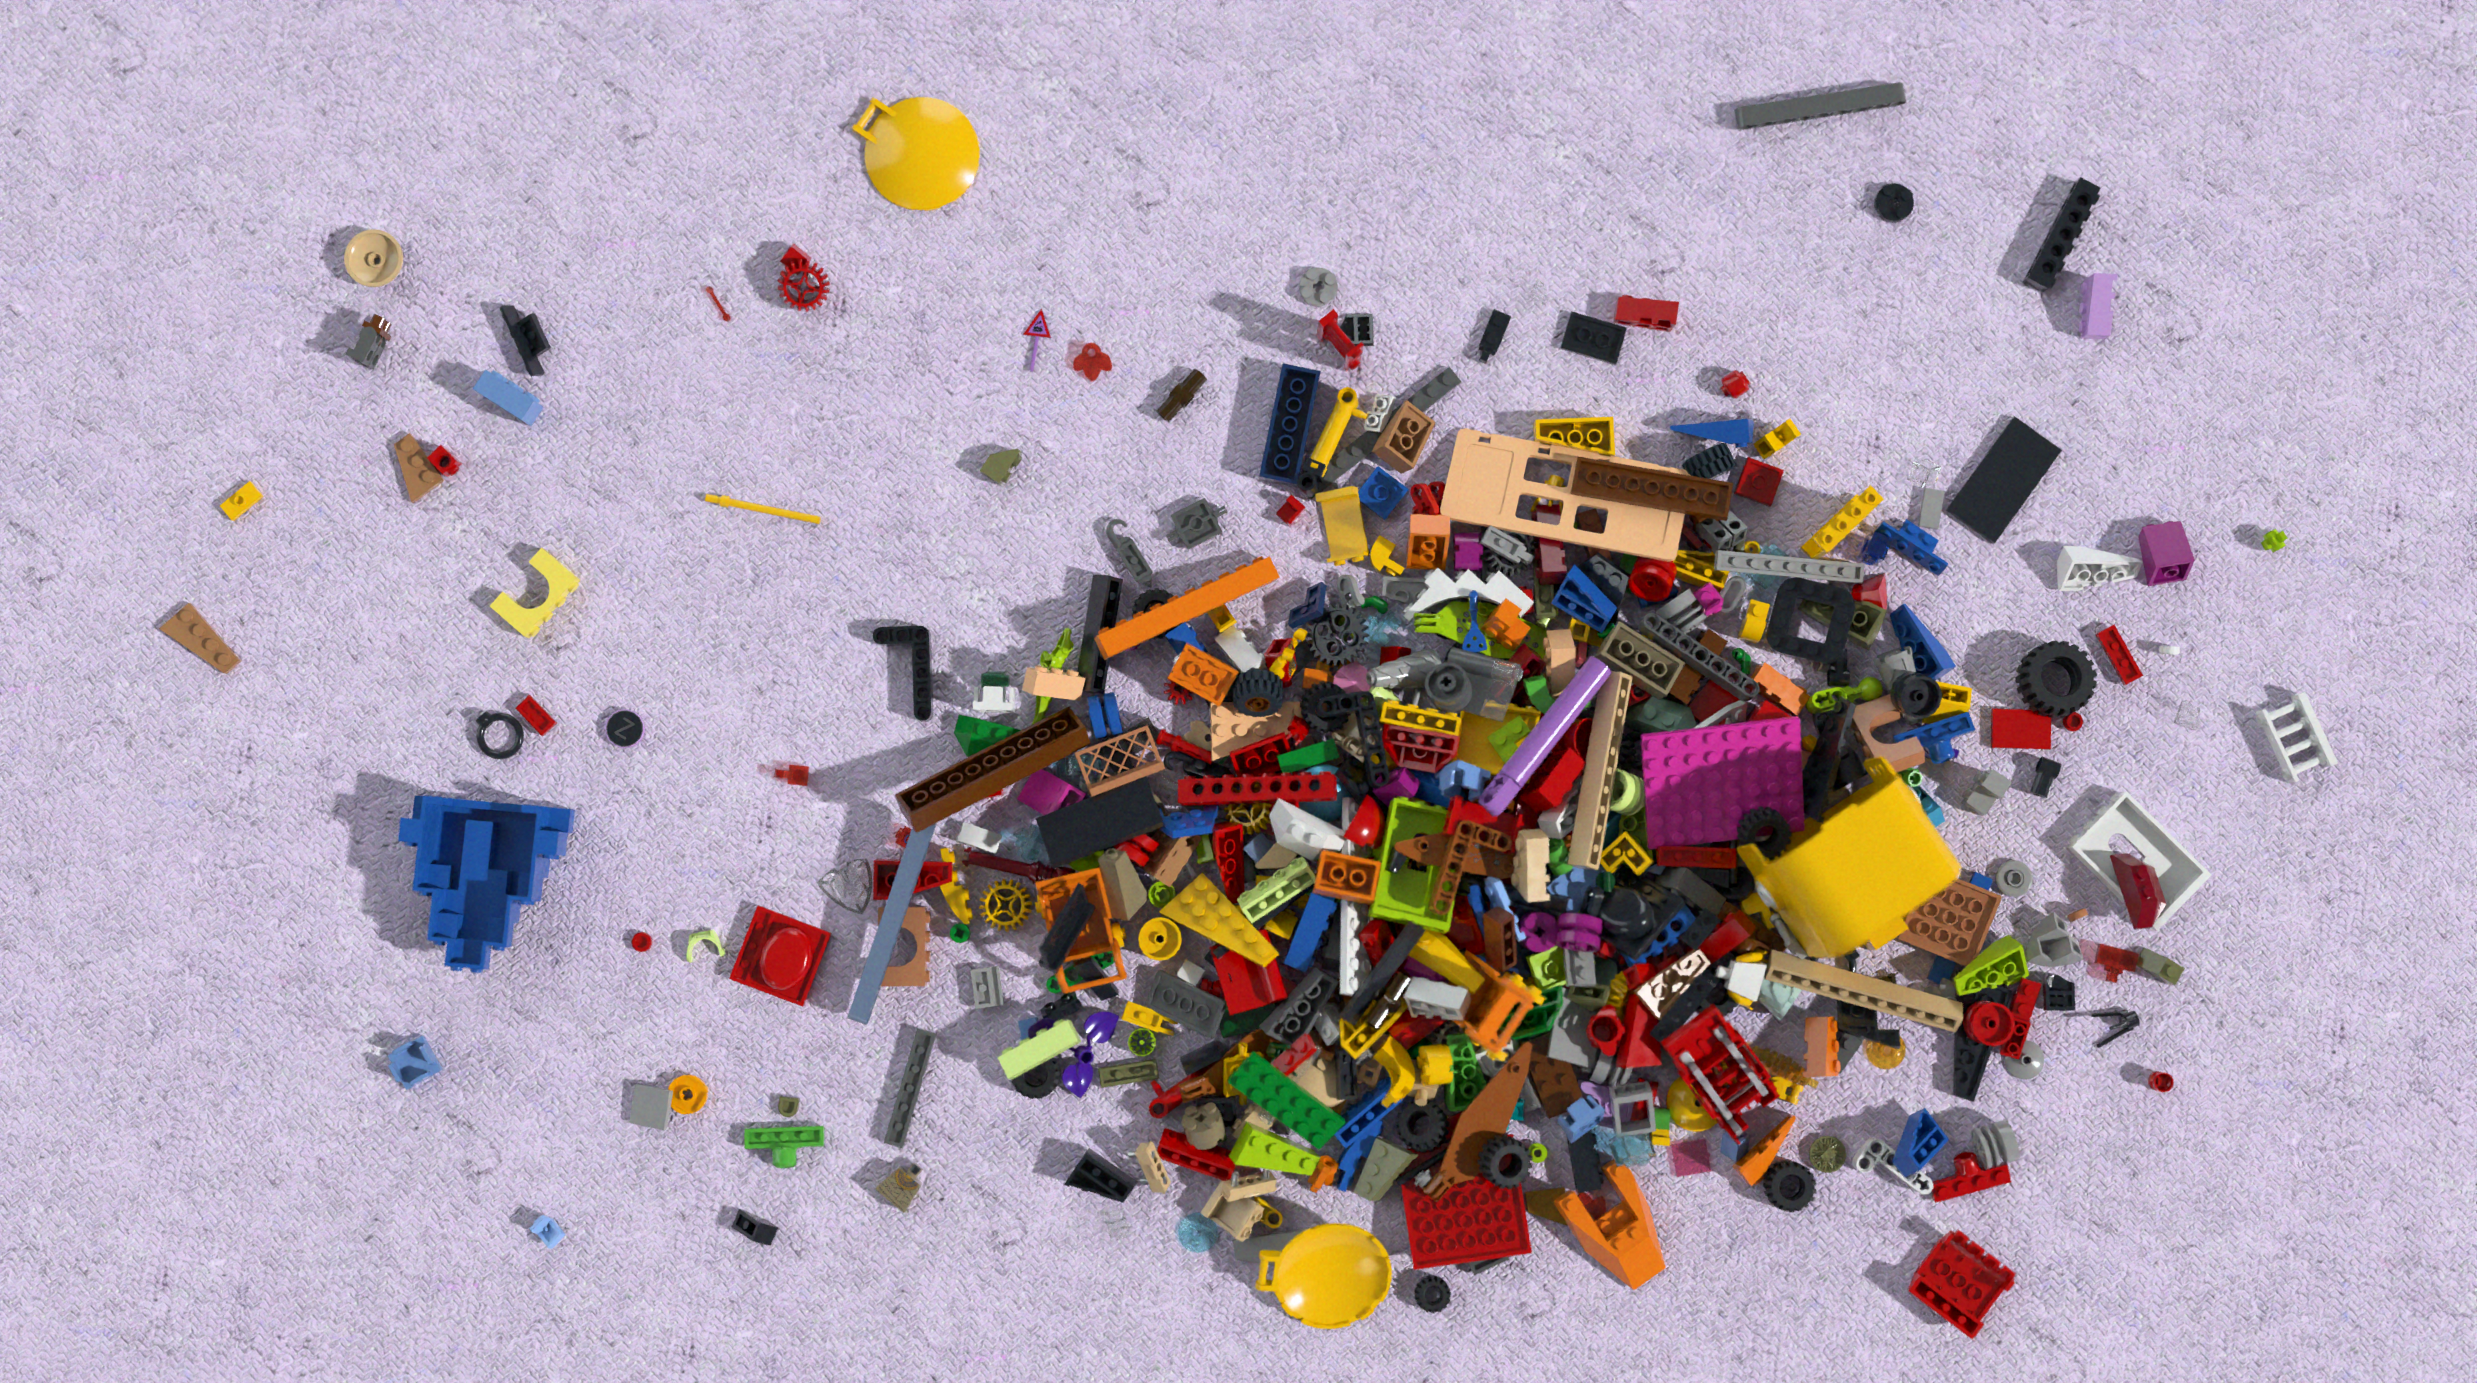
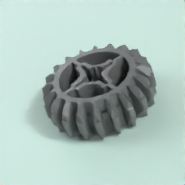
[1483,529,1536,577]

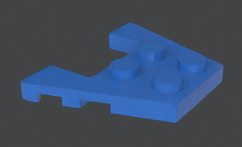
[1159,805,1219,838]

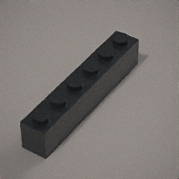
[1077,575,1123,694]

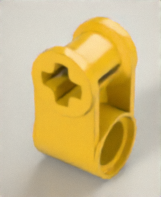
[1253,1196,1283,1228]

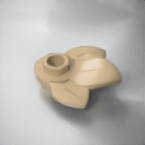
[1182,720,1211,751]

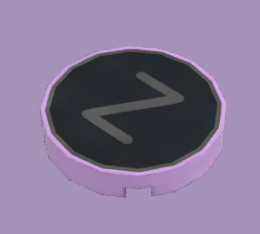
[605,709,645,748]

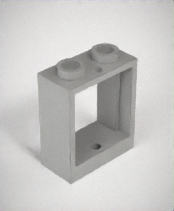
[1609,1081,1656,1138]

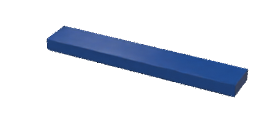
[1926,872,1993,984]

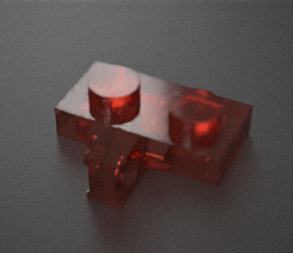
[2094,944,2139,983]

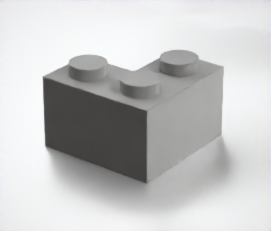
[1961,769,2012,816]

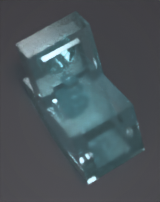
[1056,755,1101,777]

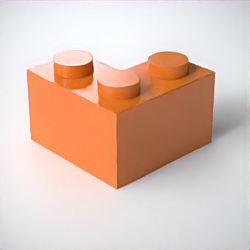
[1481,598,1531,651]

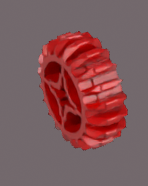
[777,259,830,312]

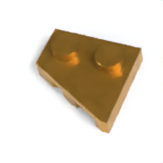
[1525,1187,1568,1226]

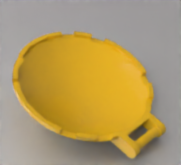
[851,97,980,211]
[1255,1223,1392,1329]

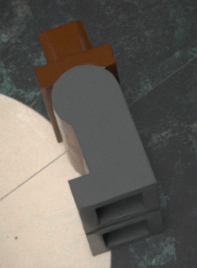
[346,314,392,370]
[1689,510,1748,554]

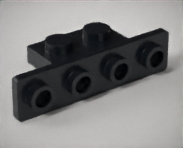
[499,305,551,376]

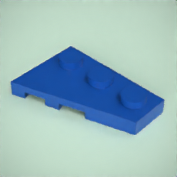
[1468,885,1489,942]

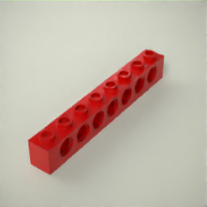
[1178,771,1337,806]

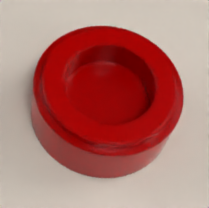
[631,932,652,952]

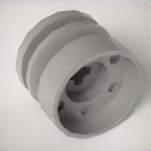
[1656,588,1709,634]
[1588,1049,1633,1087]
[1971,1120,2020,1169]

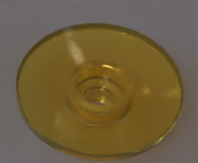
[1866,1037,1906,1069]

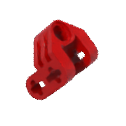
[1410,481,1446,515]

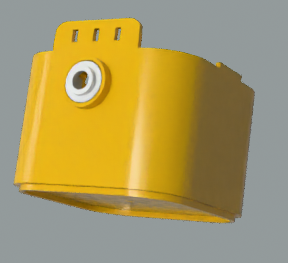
[1737,756,1962,958]

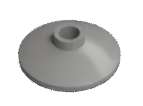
[2004,1040,2044,1079]

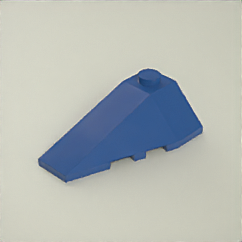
[1670,419,1754,448]

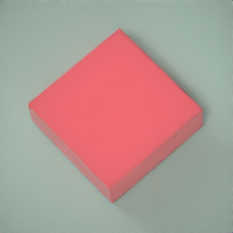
[1575,642,1587,668]

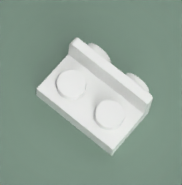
[1314,1002,1341,1045]

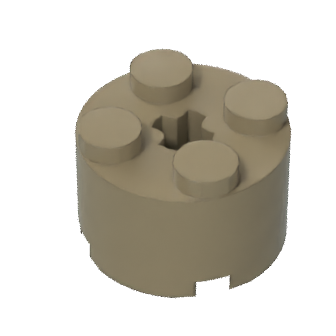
[1182,1102,1226,1149]

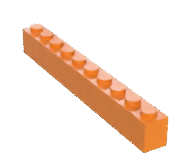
[1094,556,1280,660]

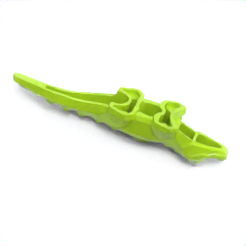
[1032,628,1074,725]

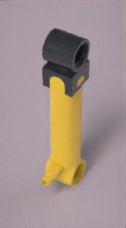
[1297,387,1368,497]

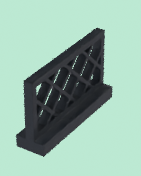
[1038,883,1095,974]

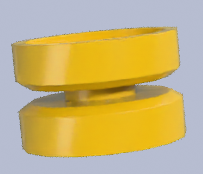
[1138,917,1182,961]

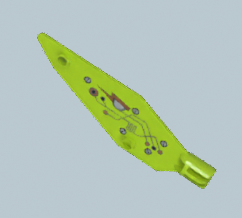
[1413,601,1546,659]

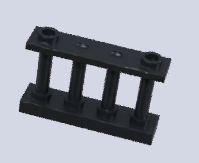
[1649,968,1721,1043]

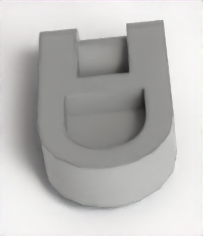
[1337,575,1365,609]

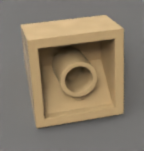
[1255,842,1299,870]

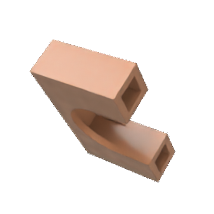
[1850,694,1925,772]
[878,907,931,986]

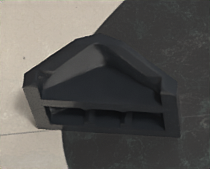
[1340,314,1374,346]
[2043,975,2076,1011]

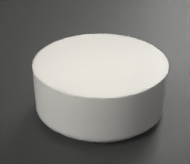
[2159,646,2180,655]

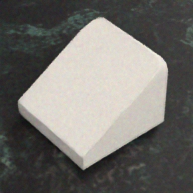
[1176,960,1207,987]

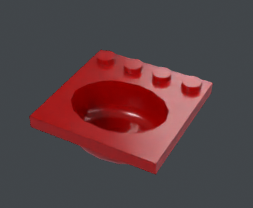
[729,905,832,1007]

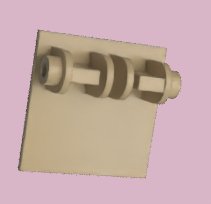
[1332,713,1382,762]

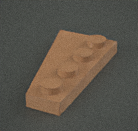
[159,603,241,674]
[1634,949,1710,1020]

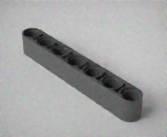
[1638,613,1759,702]

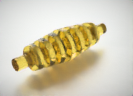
[1752,1045,1819,1089]

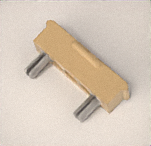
[1128,1141,1171,1194]
[1221,1169,1277,1202]

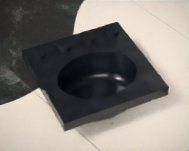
[1596,865,1685,961]

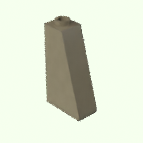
[1098,848,1149,921]

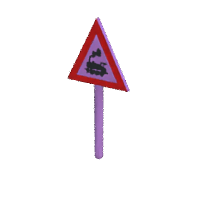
[1023,308,1051,372]

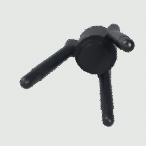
[2091,1009,2140,1048]

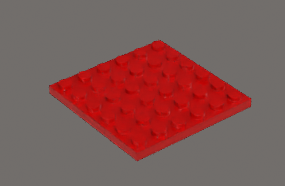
[1399,1134,1532,1270]

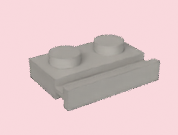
[1563,948,1596,987]
[970,966,1004,1009]

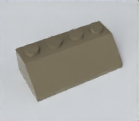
[1594,621,1685,700]

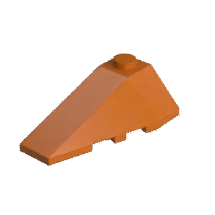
[1732,1114,1796,1186]

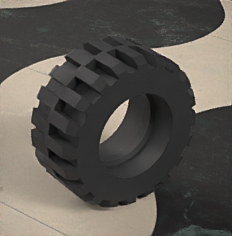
[2016,640,2097,718]

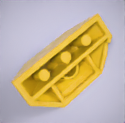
[1339,997,1408,1059]

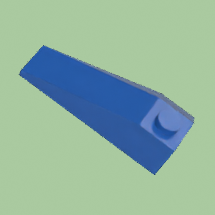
[1889,604,1956,680]

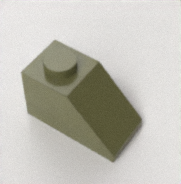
[2134,947,2185,985]

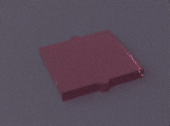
[1671,1139,1711,1177]

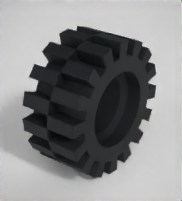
[1414,1275,1451,1313]

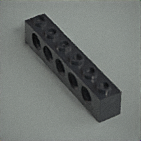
[2023,177,2101,292]

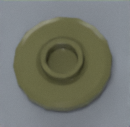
[1809,1136,1846,1173]

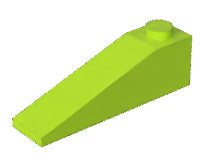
[1953,935,2029,995]

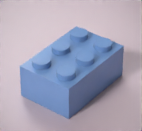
[473,369,544,426]
[1546,864,1606,913]

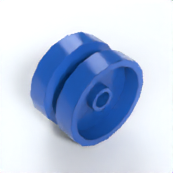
[1087,692,1123,739]

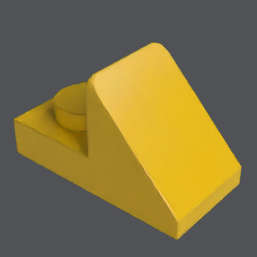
[1207,604,1237,633]

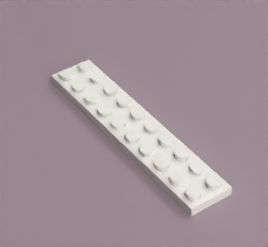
[1340,797,1372,997]

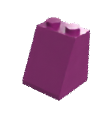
[2138,521,2195,586]

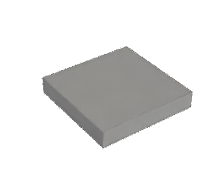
[629,1083,673,1130]

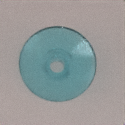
[1178,1212,1218,1253]

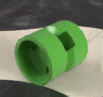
[1547,838,1574,875]

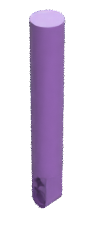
[1479,656,1612,816]

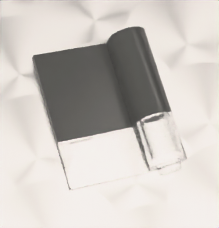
[1447,647,1523,722]

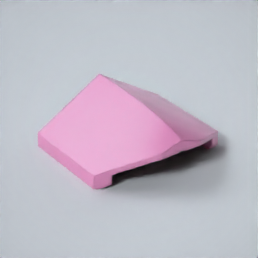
[1333,661,1371,700]

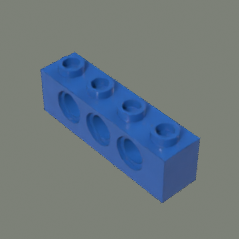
[1619,904,1695,967]

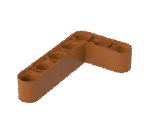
[1429,820,1512,915]

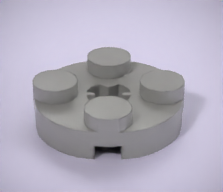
[1299,267,1338,307]

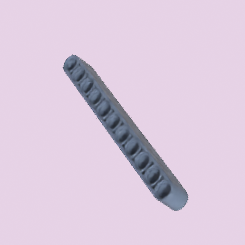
[848,823,936,1025]

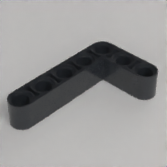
[873,626,933,722]
[1315,691,1389,789]

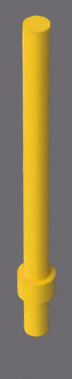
[705,494,821,524]

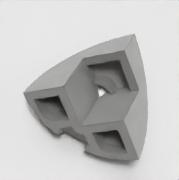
[2027,912,2084,967]

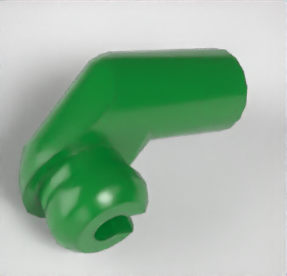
[1361,596,1388,614]
[1732,648,1751,675]

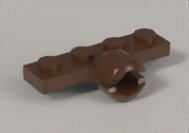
[1717,901,1786,957]

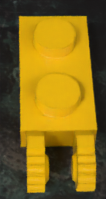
[1121,1001,1178,1036]

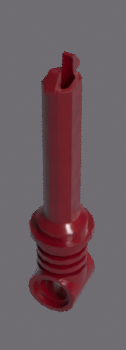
[962,847,1076,884]

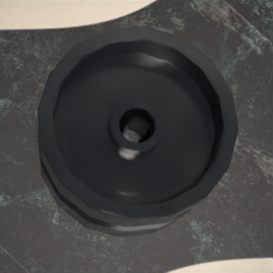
[1890,671,1942,719]

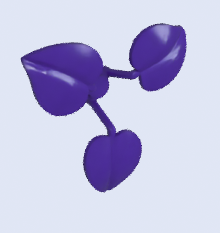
[1028,1011,1119,1098]

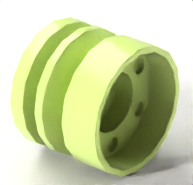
[1609,768,1645,816]

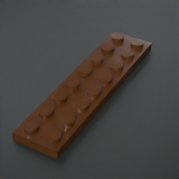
[1571,457,1733,521]

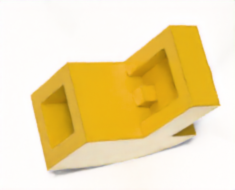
[1753,419,1801,460]
[1370,535,1405,577]
[1737,599,1770,644]
[1738,893,1776,929]

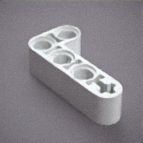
[1852,1138,1933,1194]

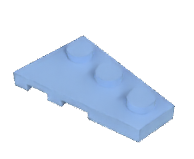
[1484,876,1526,941]

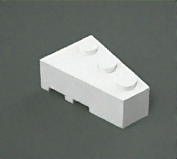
[1214,625,1269,673]

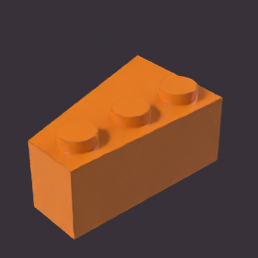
[1750,662,1811,717]

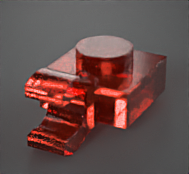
[774,765,810,786]

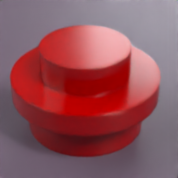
[2063,712,2083,731]

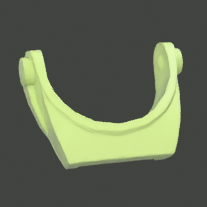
[686,930,725,963]

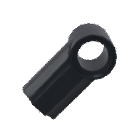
[1827,648,1850,687]
[2030,756,2061,798]

